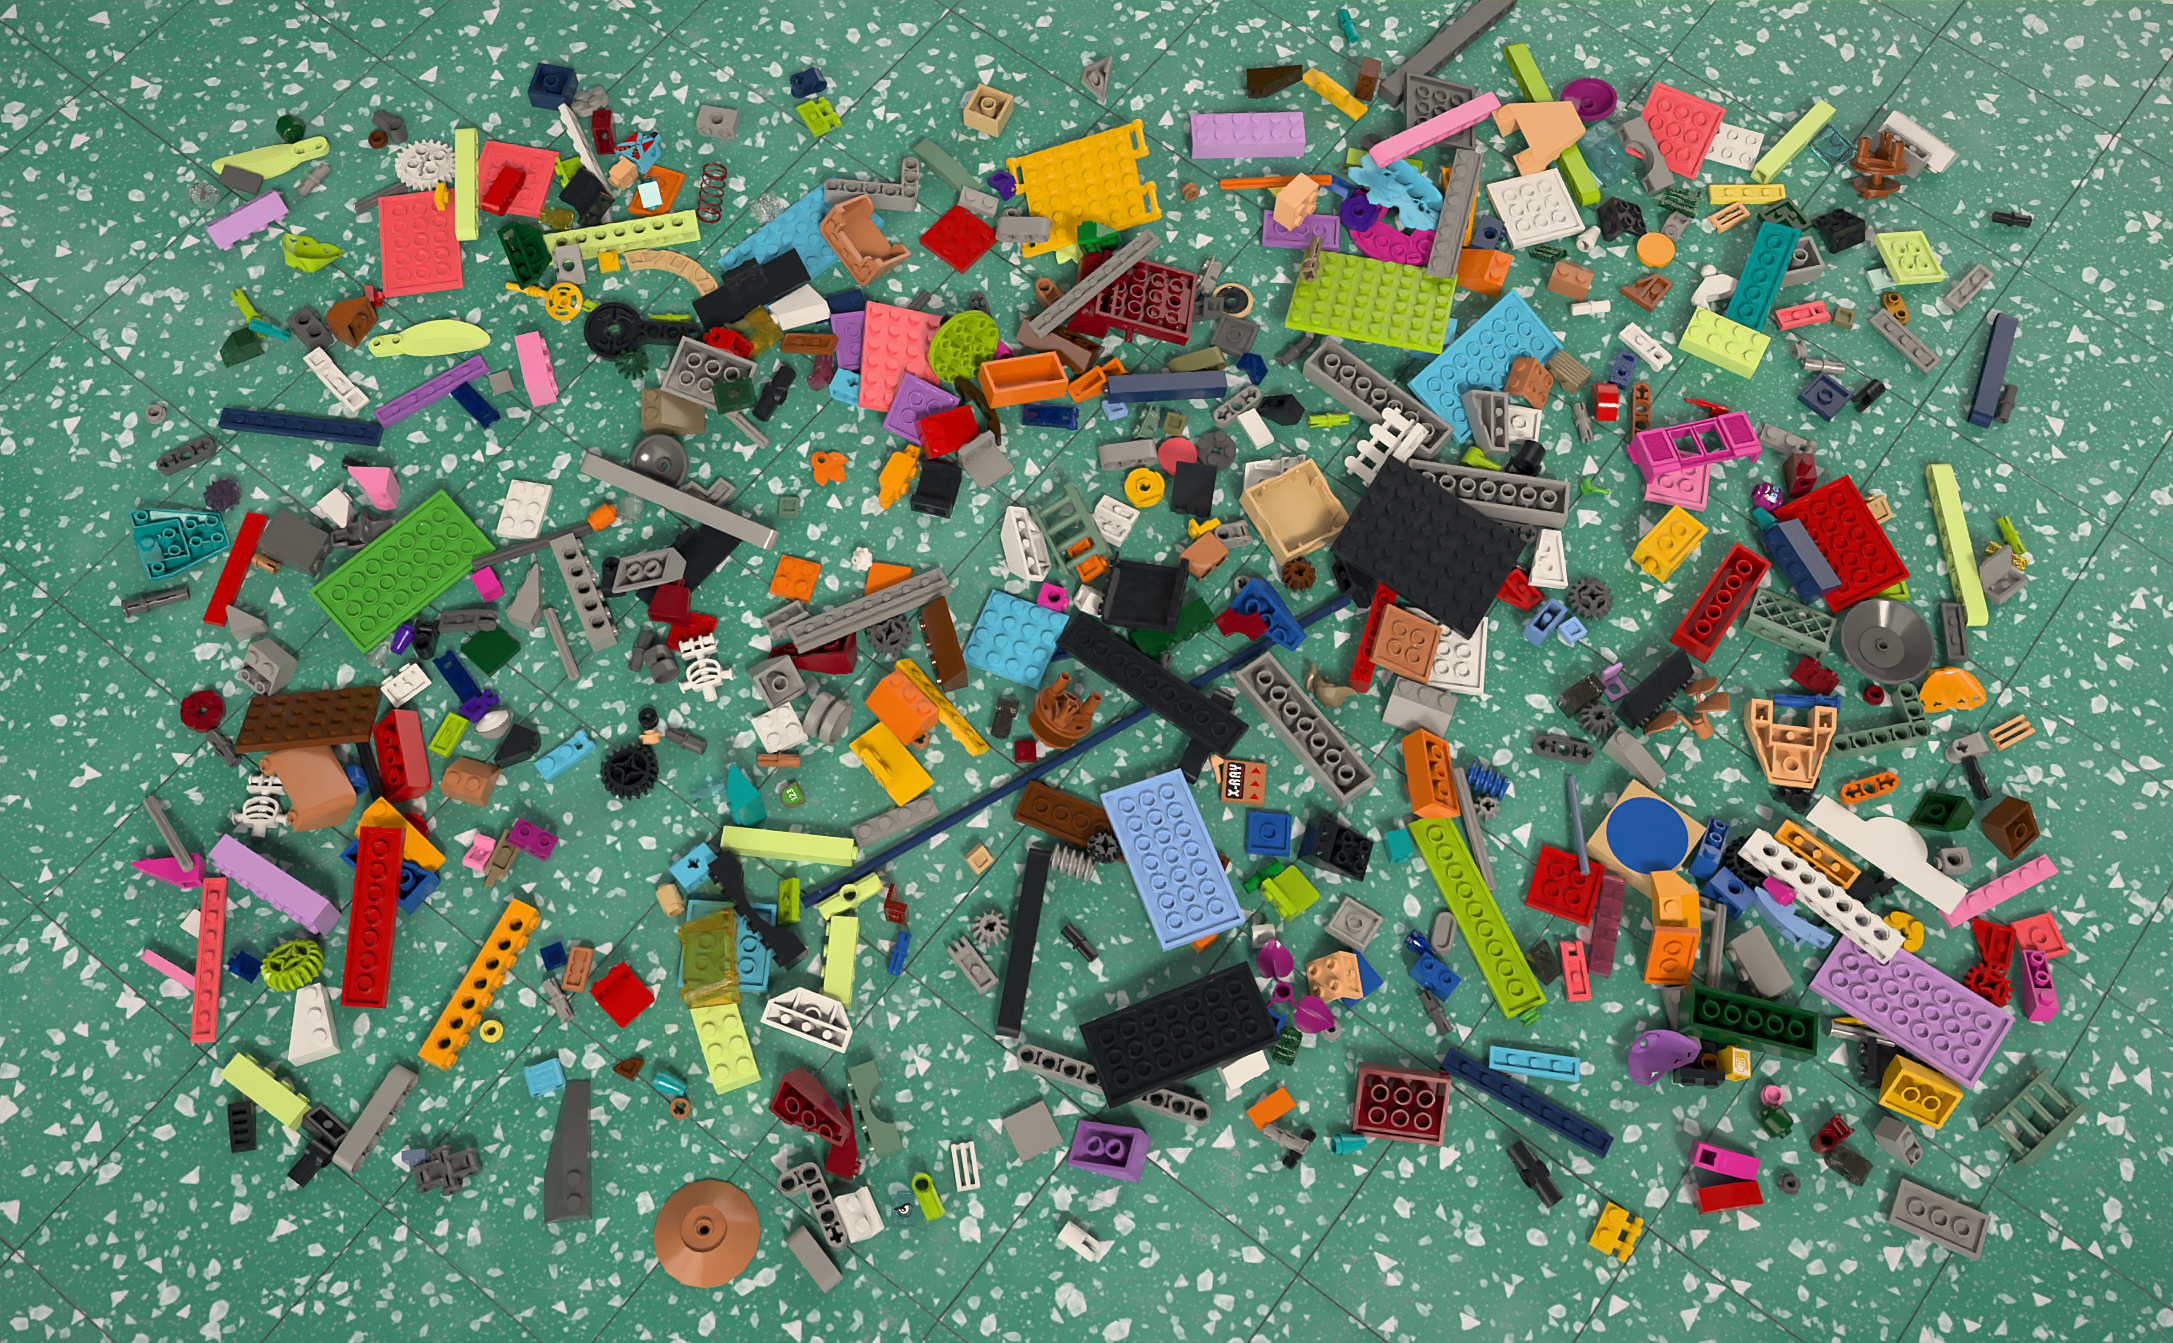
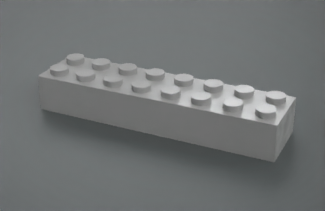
[1302,337,1455,462]
[1407,459,1570,529]
[1234,651,1377,810]

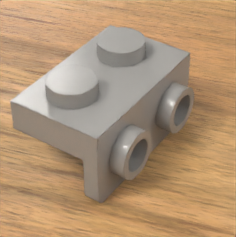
[761,600,810,641]

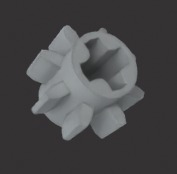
[1474,794,1501,823]

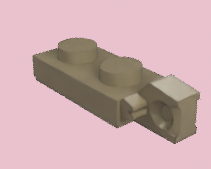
[483,828,520,890]

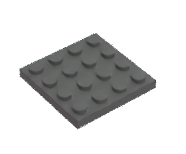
[1404,71,1476,151]

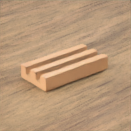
[1708,201,1751,234]
[1987,714,2035,752]

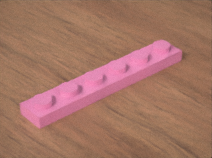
[1937,854,2058,930]

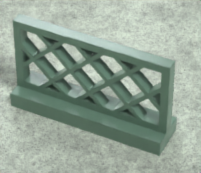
[1742,587,1837,662]

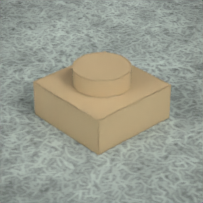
[963,843,994,875]

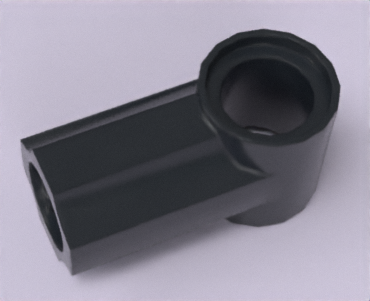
[287,1138,335,1188]

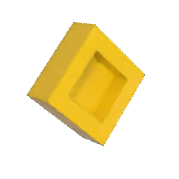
[434,183,451,211]
[597,250,621,273]

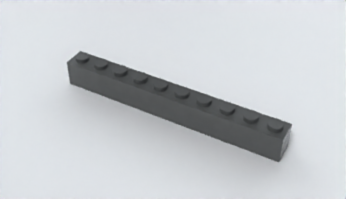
[1378,0,1517,109]

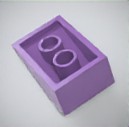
[1067,1120,1151,1183]

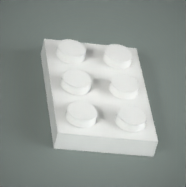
[496,479,553,541]

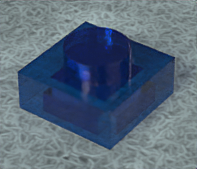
[539,941,568,972]

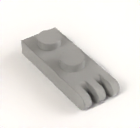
[945,936,998,996]

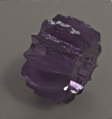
[203,478,242,513]

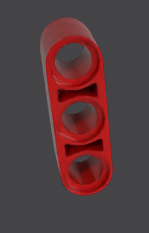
[482,165,526,217]

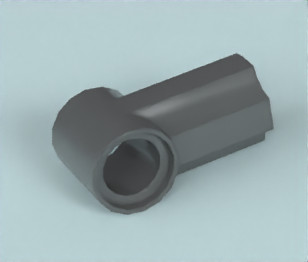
[371,110,408,144]

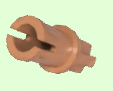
[757,752,800,769]

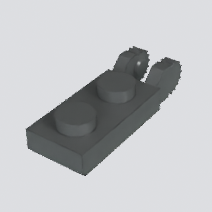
[438,609,499,633]

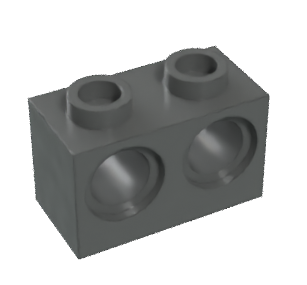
[286,307,334,352]

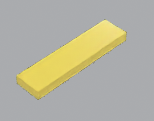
[1707,184,1786,204]

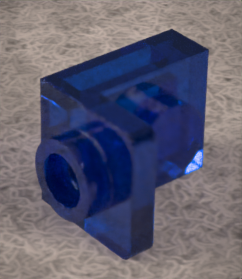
[1236,353,1268,386]
[226,950,263,984]

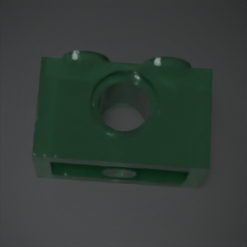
[711,377,758,415]

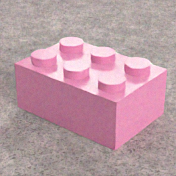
[514,331,559,407]

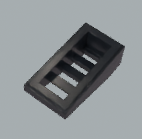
[227,1101,256,1154]

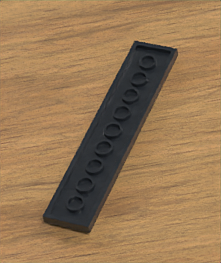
[1055,613,1249,760]

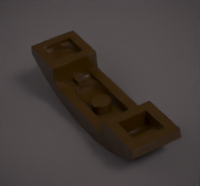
[954,377,1001,447]

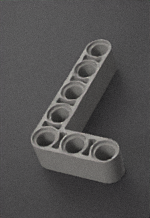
[823,157,919,211]

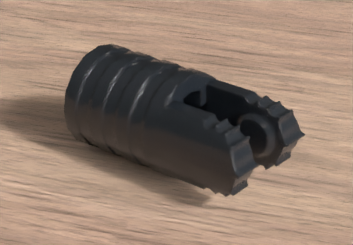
[1850,379,1886,414]

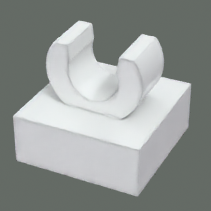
[1252,922,1275,948]

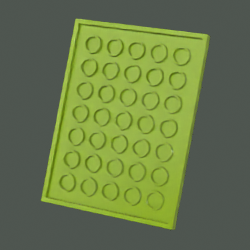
[1285,248,1458,354]

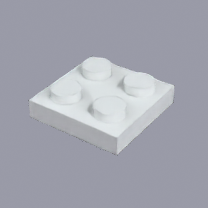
[751,702,808,754]

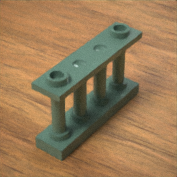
[1029,481,1113,579]
[1980,1067,2089,1171]

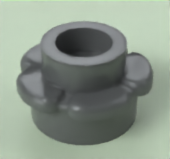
[1778,1173,1801,1196]

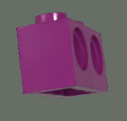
[505,817,559,862]

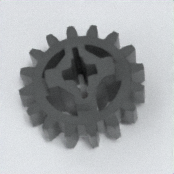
[1567,577,1614,621]
[867,615,912,657]

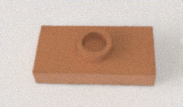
[561,945,595,993]

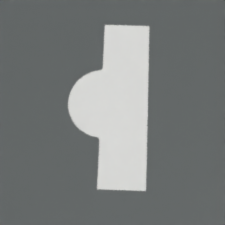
[1805,795,1968,915]

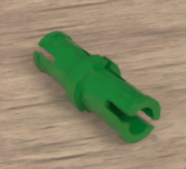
[1241,859,1285,894]

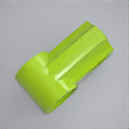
[1459,446,1502,472]
[911,1173,946,1222]

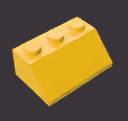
[1878,1054,1963,1130]

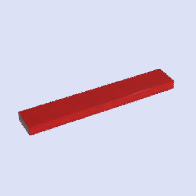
[203,512,269,627]

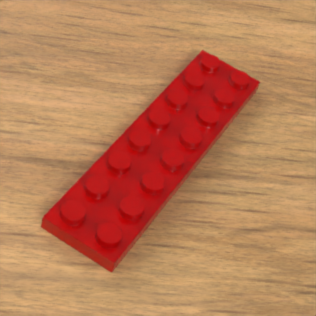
[340,826,406,1009]

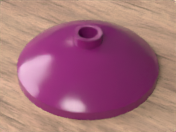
[1560,78,1617,122]

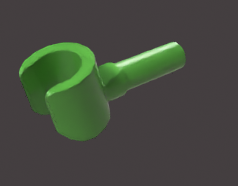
[1580,479,1609,495]

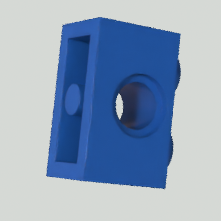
[1701,866,1758,921]
[1409,951,1461,1003]

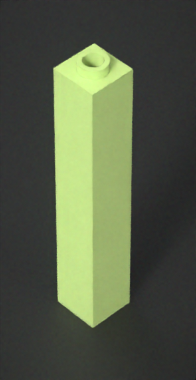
[1750,100,1836,184]
[720,826,858,867]

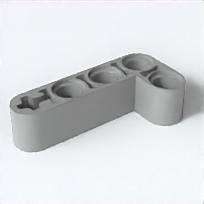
[777,1162,849,1251]

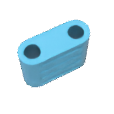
[523,1058,566,1097]

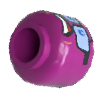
[1751,482,1783,512]

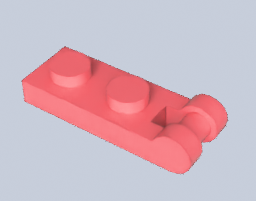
[1773,301,1831,331]
[1558,940,1592,1002]

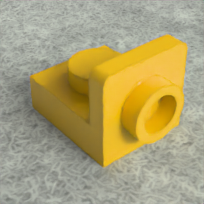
[1188,517,1221,541]

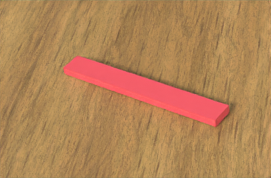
[190,877,228,1043]

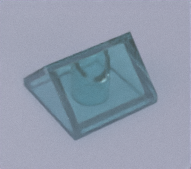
[1807,122,1857,170]

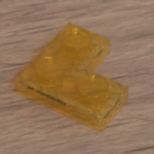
[744,305,785,360]

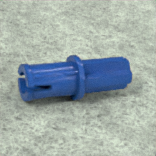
[887,931,912,976]

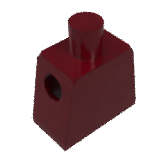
[591,108,616,155]
[1783,453,1817,498]
[647,578,692,628]

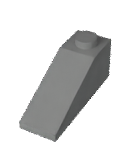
[1602,727,1666,790]

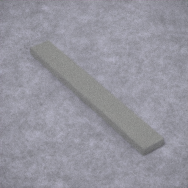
[1027,229,1161,339]

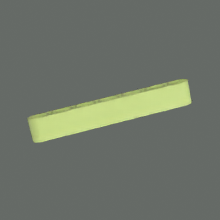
[455,128,479,241]

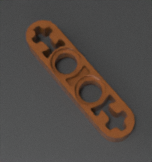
[1630,382,1651,443]

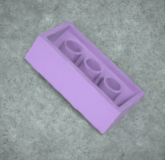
[203,189,289,251]

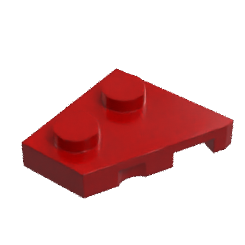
[1495,568,1544,612]
[1970,918,2017,972]

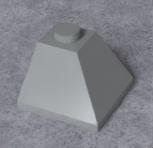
[745,655,808,711]

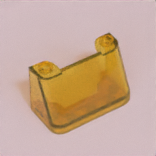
[678,906,742,1009]

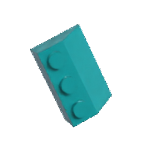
[726,763,767,828]

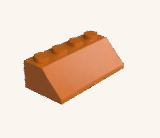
[1401,728,1461,819]

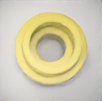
[480,1020,503,1043]

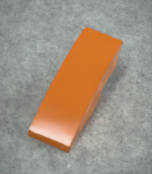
[1067,357,1128,403]

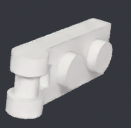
[1618,322,1672,372]

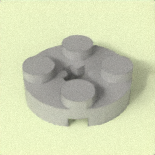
[571,86,609,117]

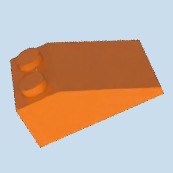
[1456,249,1513,299]

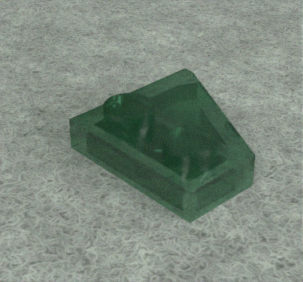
[1658,188,1706,219]

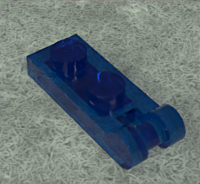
[450,381,501,430]
[1022,404,1079,431]
[432,649,482,704]

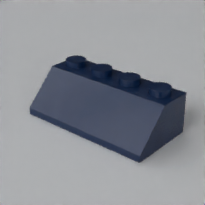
[1760,518,1842,606]

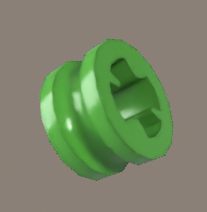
[1519,1007,1542,1027]

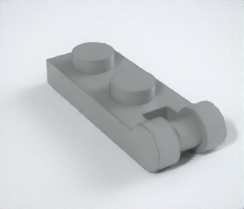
[1758,423,1818,456]

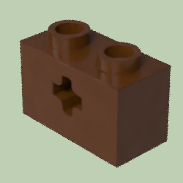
[1354,56,1382,102]

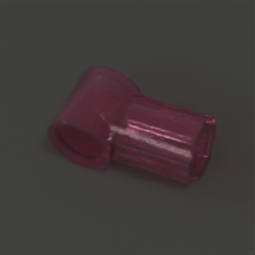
[807,354,834,391]

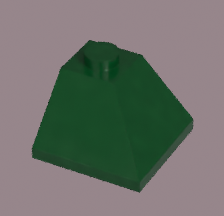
[1908,791,1975,832]

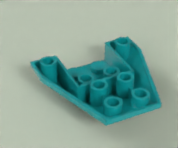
[128,508,231,582]

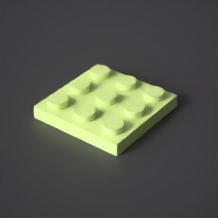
[1873,231,1946,285]

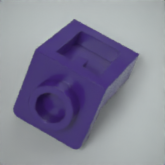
[987,170,1017,201]

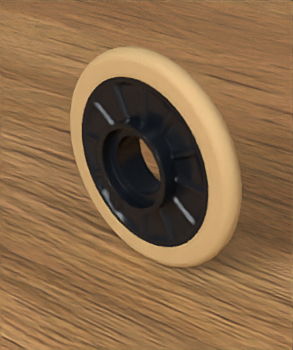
[1211,283,1253,318]

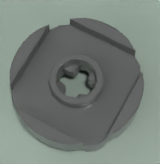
[1197,431,1236,471]

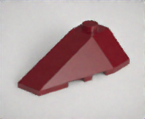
[767,632,857,675]
[769,1066,853,1147]

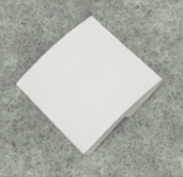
[1093,495,1140,547]

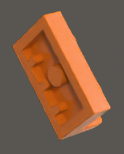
[1066,537,1110,583]

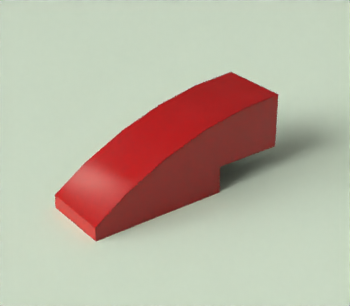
[1693,1181,1764,1216]

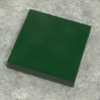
[460,626,521,678]

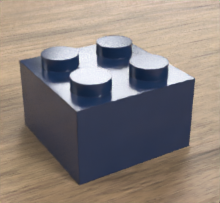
[527,62,579,111]

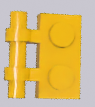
[1588,1201,1644,1263]

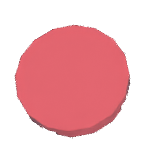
[1158,437,1198,475]

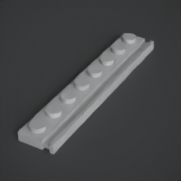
[1426,148,1484,280]
[787,567,953,654]

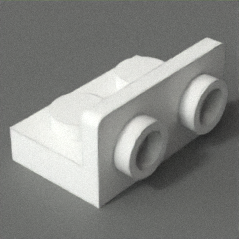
[380,663,431,709]
[833,1186,884,1243]

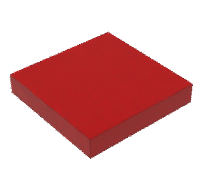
[665,612,718,658]

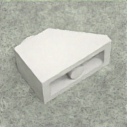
[317,488,355,530]

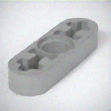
[1213,386,1261,428]

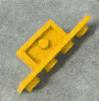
[1301,67,1368,121]

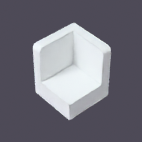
[1073,584,1103,617]

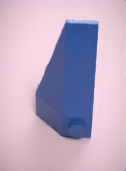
[1228,578,1307,651]

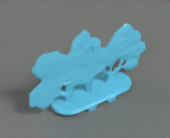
[1347,154,1444,231]

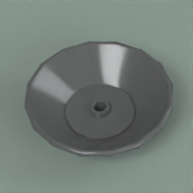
[1840,598,1934,685]

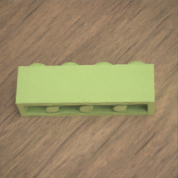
[819,916,860,1010]
[219,1052,313,1132]

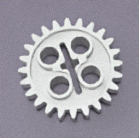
[395,139,455,191]

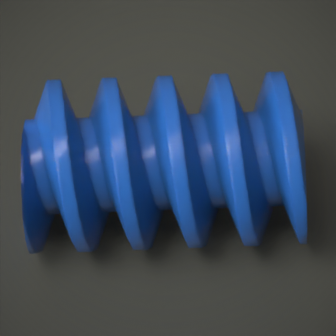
[1466,760,1510,802]

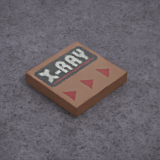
[1221,760,1267,806]

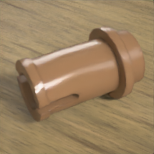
[252,553,281,575]

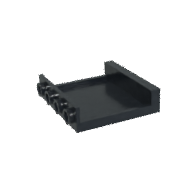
[1098,551,1189,633]

